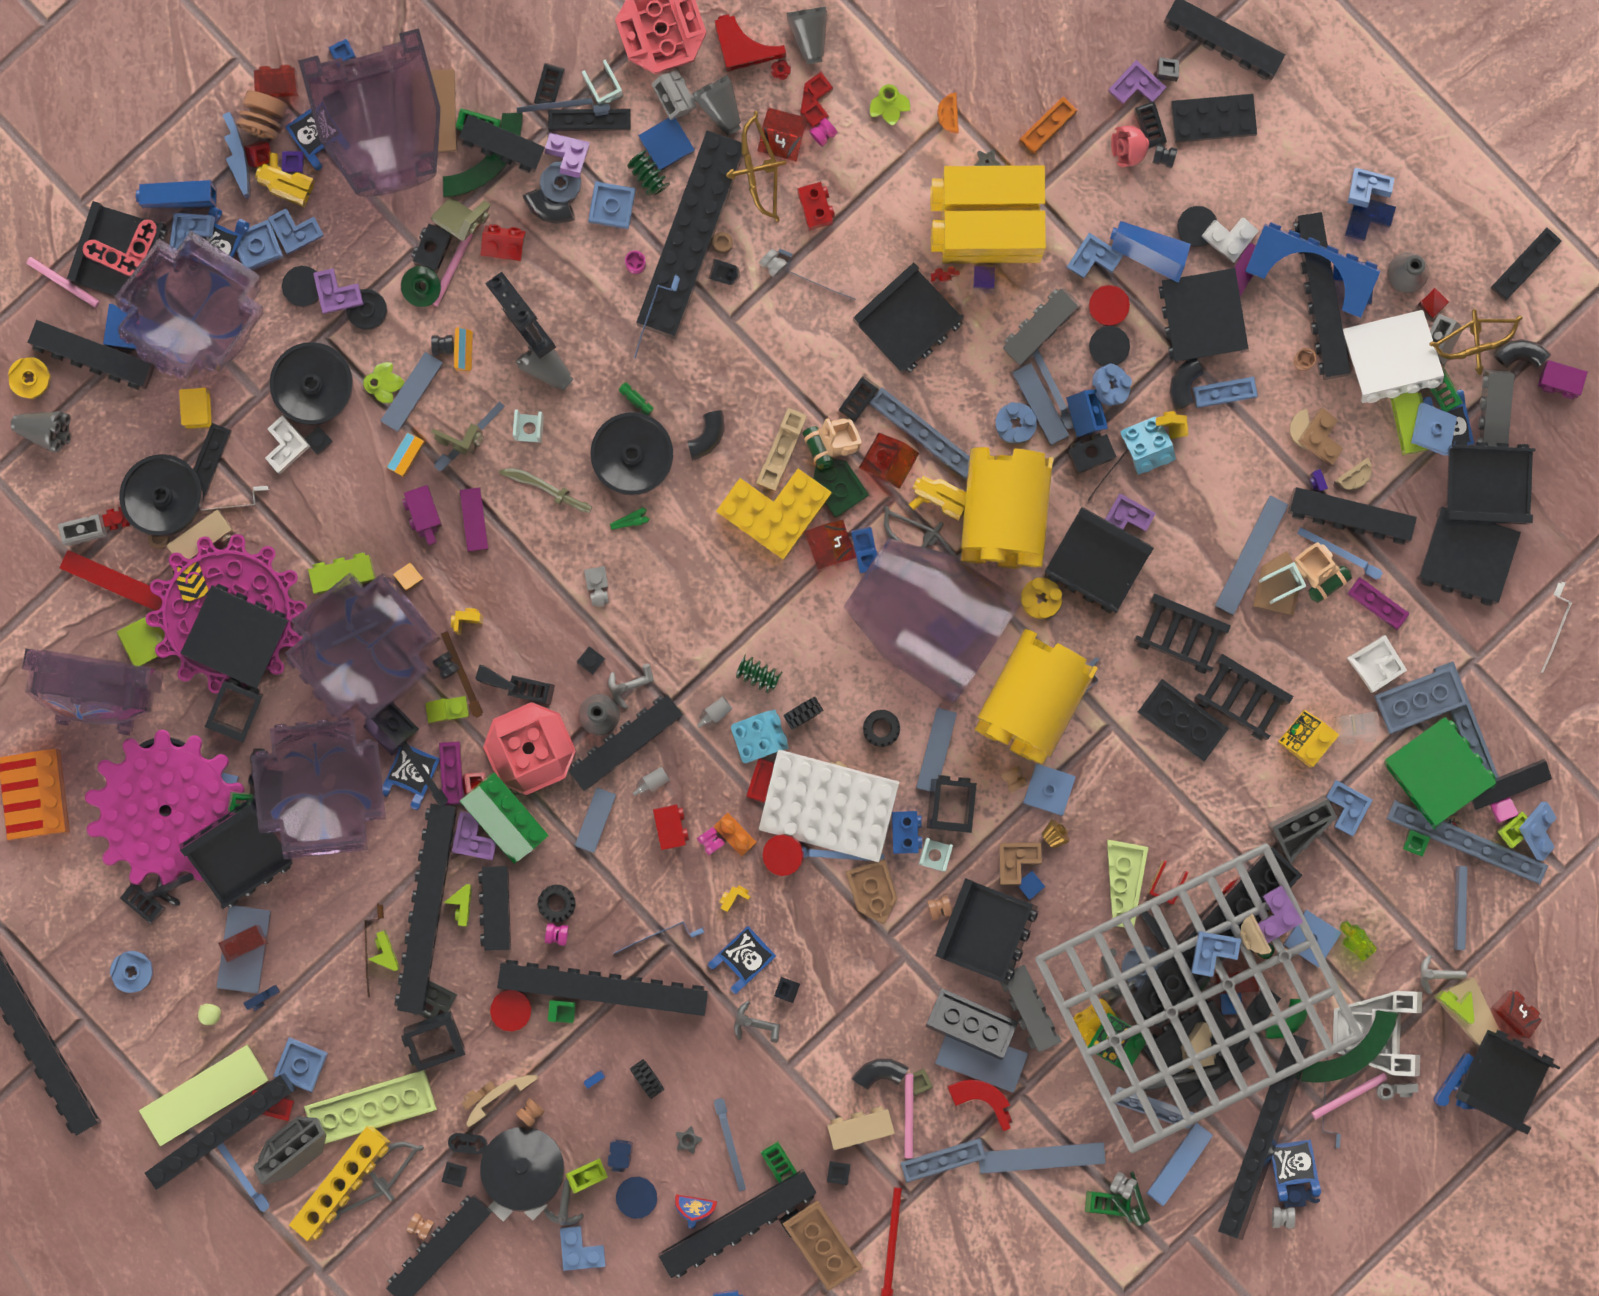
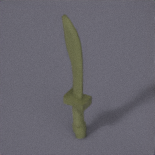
[499,468,592,514]

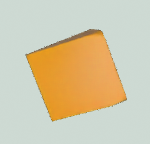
[393,563,423,591]

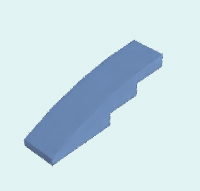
[222,112,250,199]
[1146,1123,1213,1206]

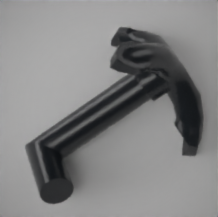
[145,873,194,906]

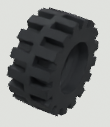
[863,710,900,747]

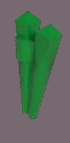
[610,508,650,530]

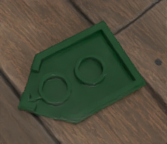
[813,459,869,518]

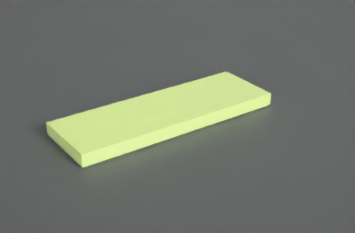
[139,1045,269,1146]
[304,1070,437,1144]

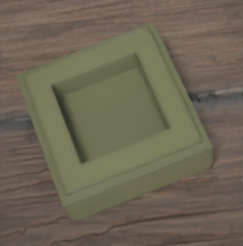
[912,1068,933,1096]

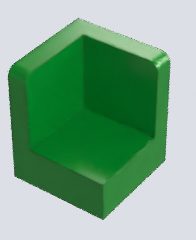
[548,1000,576,1023]

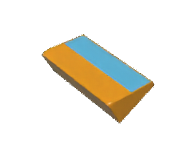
[454,327,473,371]
[386,432,425,478]

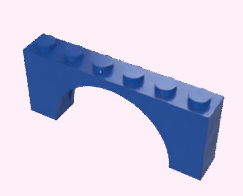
[1245,222,1380,318]

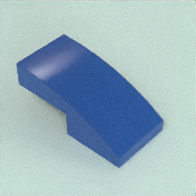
[851,527,880,573]

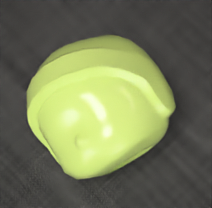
[198,1003,221,1025]

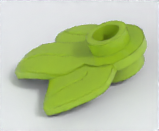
[870,84,910,126]
[363,362,405,403]

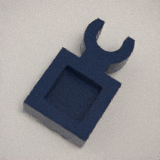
[243,985,280,1011]
[1283,1185,1320,1207]

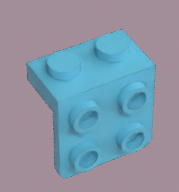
[1121,417,1176,475]
[731,710,789,763]

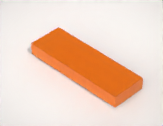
[1019,96,1078,154]

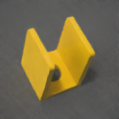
[179,388,212,429]

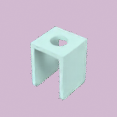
[582,59,623,105]
[513,410,544,443]
[1259,562,1306,604]
[918,838,953,872]

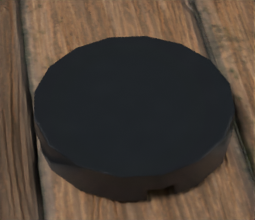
[1177,206,1217,247]
[282,265,319,307]
[346,289,387,330]
[1089,326,1130,366]

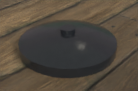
[270,342,353,425]
[590,412,674,496]
[119,454,203,537]
[480,1127,565,1212]

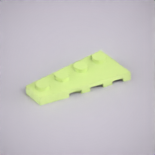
[1107,839,1148,928]

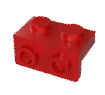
[480,224,526,261]

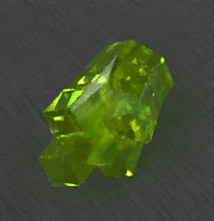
[1340,921,1377,961]

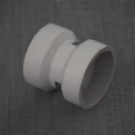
[759,249,788,278]
[1110,1171,1138,1200]
[1272,1207,1295,1229]

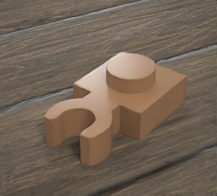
[461,1081,496,1110]

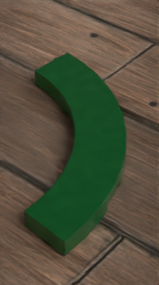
[443,112,523,198]
[1301,1010,1398,1083]

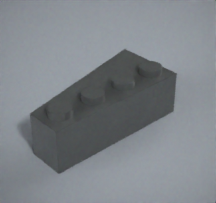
[1003,288,1082,365]
[1476,369,1515,446]
[1000,965,1062,1052]

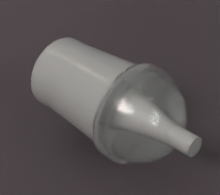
[697,696,733,728]
[633,767,670,796]

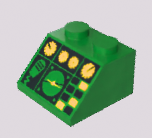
[1088,1013,1146,1071]

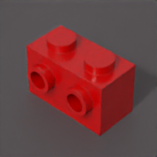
[797,181,835,231]
[653,804,689,851]

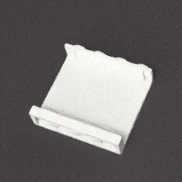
[1343,310,1444,403]

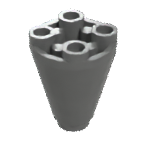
[786,6,827,64]
[692,75,741,136]
[1388,252,1429,293]
[515,346,574,391]
[11,411,71,453]
[579,694,620,736]

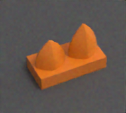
[713,813,757,856]

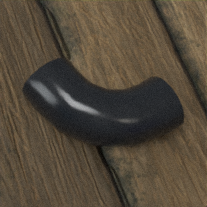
[522,188,575,224]
[1493,339,1551,369]
[1169,358,1204,411]
[687,410,725,461]
[851,1058,909,1090]

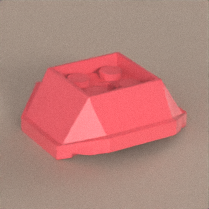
[615,0,707,74]
[483,702,576,795]

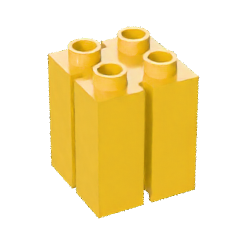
[930,165,1046,264]

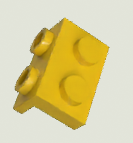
[450,608,484,635]
[1073,998,1117,1047]

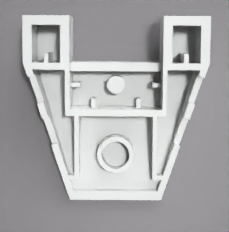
[1333,991,1422,1076]

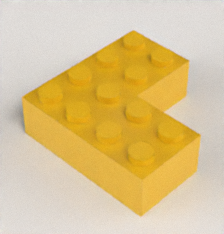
[716,468,833,560]

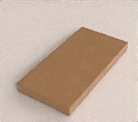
[413,69,457,153]
[783,1200,863,1291]

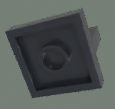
[363,699,419,755]

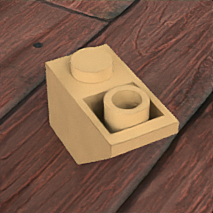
[1181,1022,1216,1069]

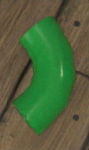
[1265,999,1308,1039]

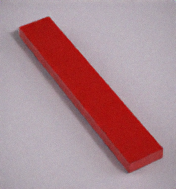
[59,550,162,611]

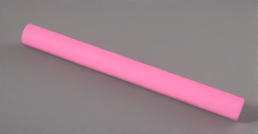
[433,234,473,307]
[26,257,100,308]
[1311,1073,1388,1120]
[905,1074,913,1158]

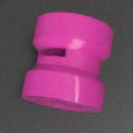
[809,118,838,147]
[625,250,646,274]
[697,827,725,856]
[545,923,569,946]

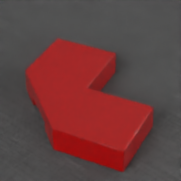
[800,72,833,128]

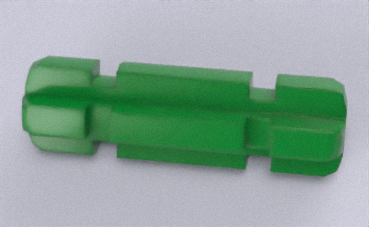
[619,382,654,416]

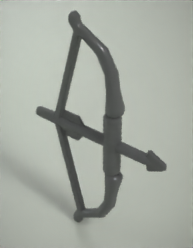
[883,505,974,580]
[335,1141,424,1220]

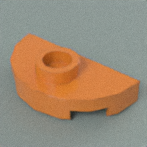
[937,92,959,134]

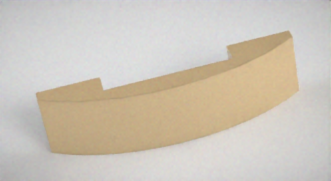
[756,408,807,491]
[466,1074,539,1127]

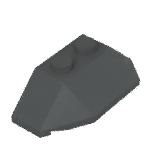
[254,1116,326,1185]

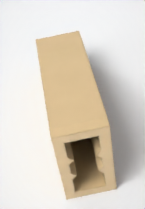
[1433,977,1499,1047]

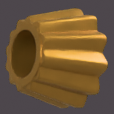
[1042,819,1070,848]

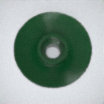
[401,266,441,307]

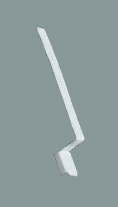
[202,486,270,510]
[1541,582,1572,673]

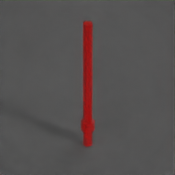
[880,1187,902,1296]

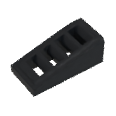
[534,63,565,109]
[1134,101,1167,149]
[839,376,880,422]
[475,664,520,693]
[508,675,555,705]
[120,883,166,924]
[1140,911,1176,950]

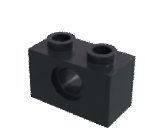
[411,223,453,274]
[1067,433,1117,475]

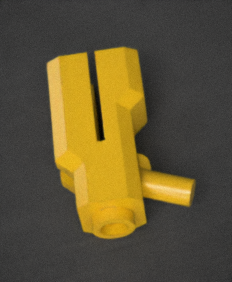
[255,153,315,208]
[908,476,966,522]

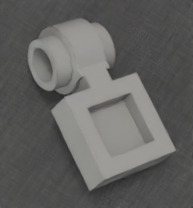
[584,566,609,607]
[1376,1083,1418,1100]

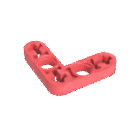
[82,219,157,276]

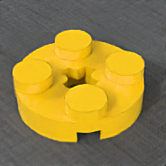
[8,357,51,399]
[1021,578,1062,619]

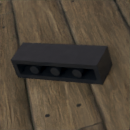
[459,114,545,173]
[478,866,511,951]

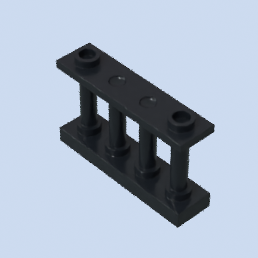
[485,272,556,359]
[1134,593,1231,674]
[1195,654,1294,741]

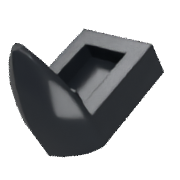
[708,259,740,285]

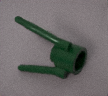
[1111,1171,1151,1226]

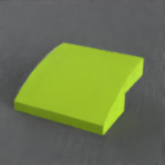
[116,617,165,669]

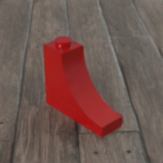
[714,14,786,72]

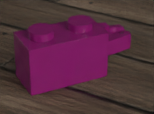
[402,485,442,546]

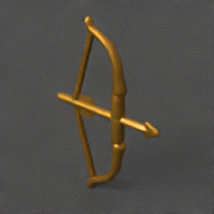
[726,111,787,222]
[1429,309,1523,375]

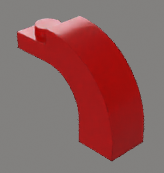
[947,1079,1013,1132]

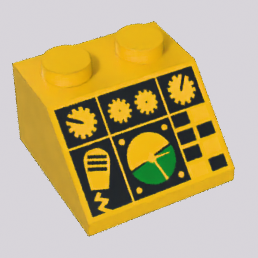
[1278,710,1339,768]

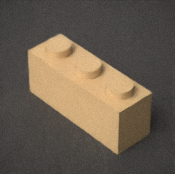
[166,510,234,559]
[827,1106,895,1150]

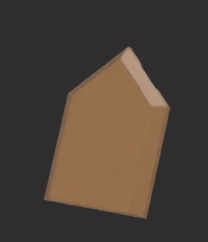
[1253,551,1299,616]
[845,859,898,925]

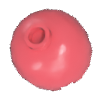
[1111,126,1149,167]

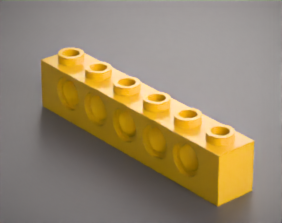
[289,1126,391,1241]

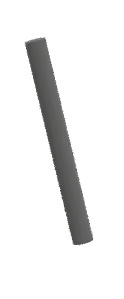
[1143,1066,1221,1092]

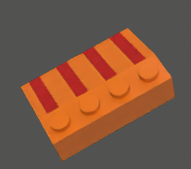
[0,749,70,840]

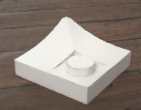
[1347,635,1407,693]

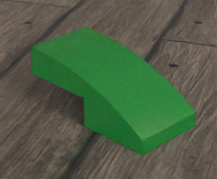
[1403,829,1430,857]

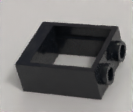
[204,677,263,742]
[926,775,977,833]
[401,1011,466,1072]

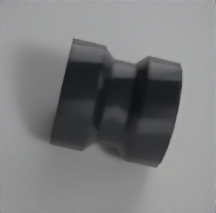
[1152,144,1178,169]
[431,335,454,356]
[432,651,460,680]

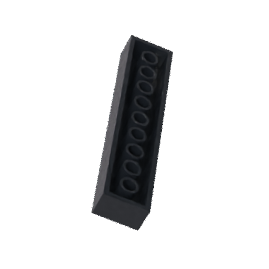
[636,130,743,340]
[1131,846,1303,1028]

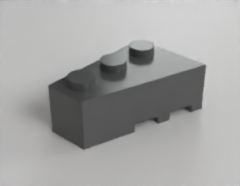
[1268,796,1337,864]

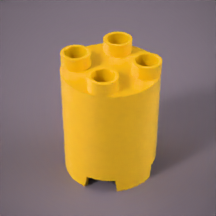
[961,447,1053,569]
[974,629,1098,765]

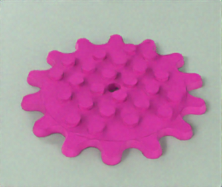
[145,534,307,693]
[85,730,245,885]

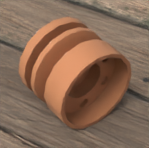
[236,90,288,139]

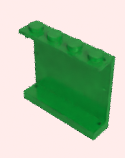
[1384,717,1496,830]

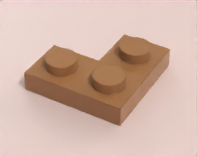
[1298,408,1343,466]
[999,843,1042,886]

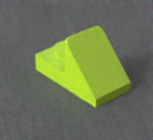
[425,696,469,723]
[1497,811,1528,849]
[444,884,472,926]
[368,930,400,971]
[1436,990,1475,1024]
[566,1158,608,1193]

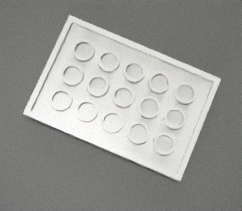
[759,750,899,862]

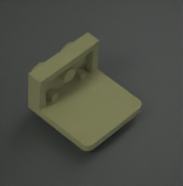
[431,198,491,242]
[431,423,484,455]

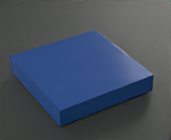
[638,118,695,171]

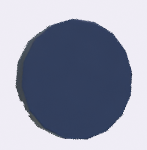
[616,1176,658,1219]

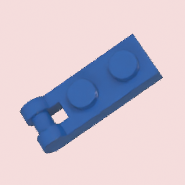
[1434,1053,1474,1106]

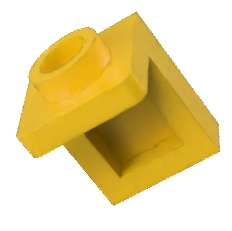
[1155,411,1189,439]
[719,885,751,912]

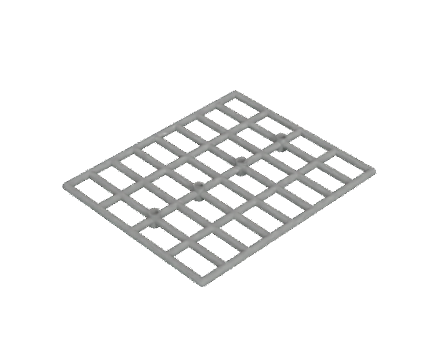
[1035,843,1363,1153]

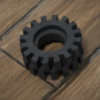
[783,696,824,730]
[537,884,576,922]
[630,1059,665,1099]

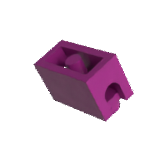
[1538,360,1588,400]

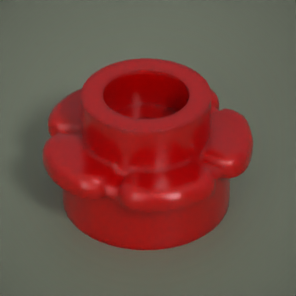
[771,60,791,80]

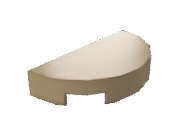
[1290,409,1310,450]
[1334,458,1372,490]
[1240,913,1272,954]

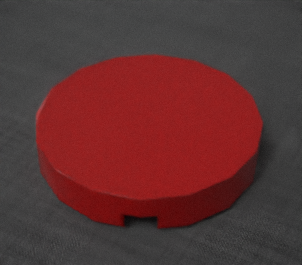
[1088,285,1130,326]
[762,834,804,876]
[490,990,532,1032]

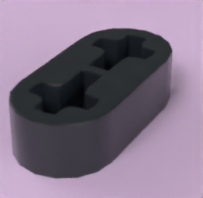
[448,1133,488,1154]

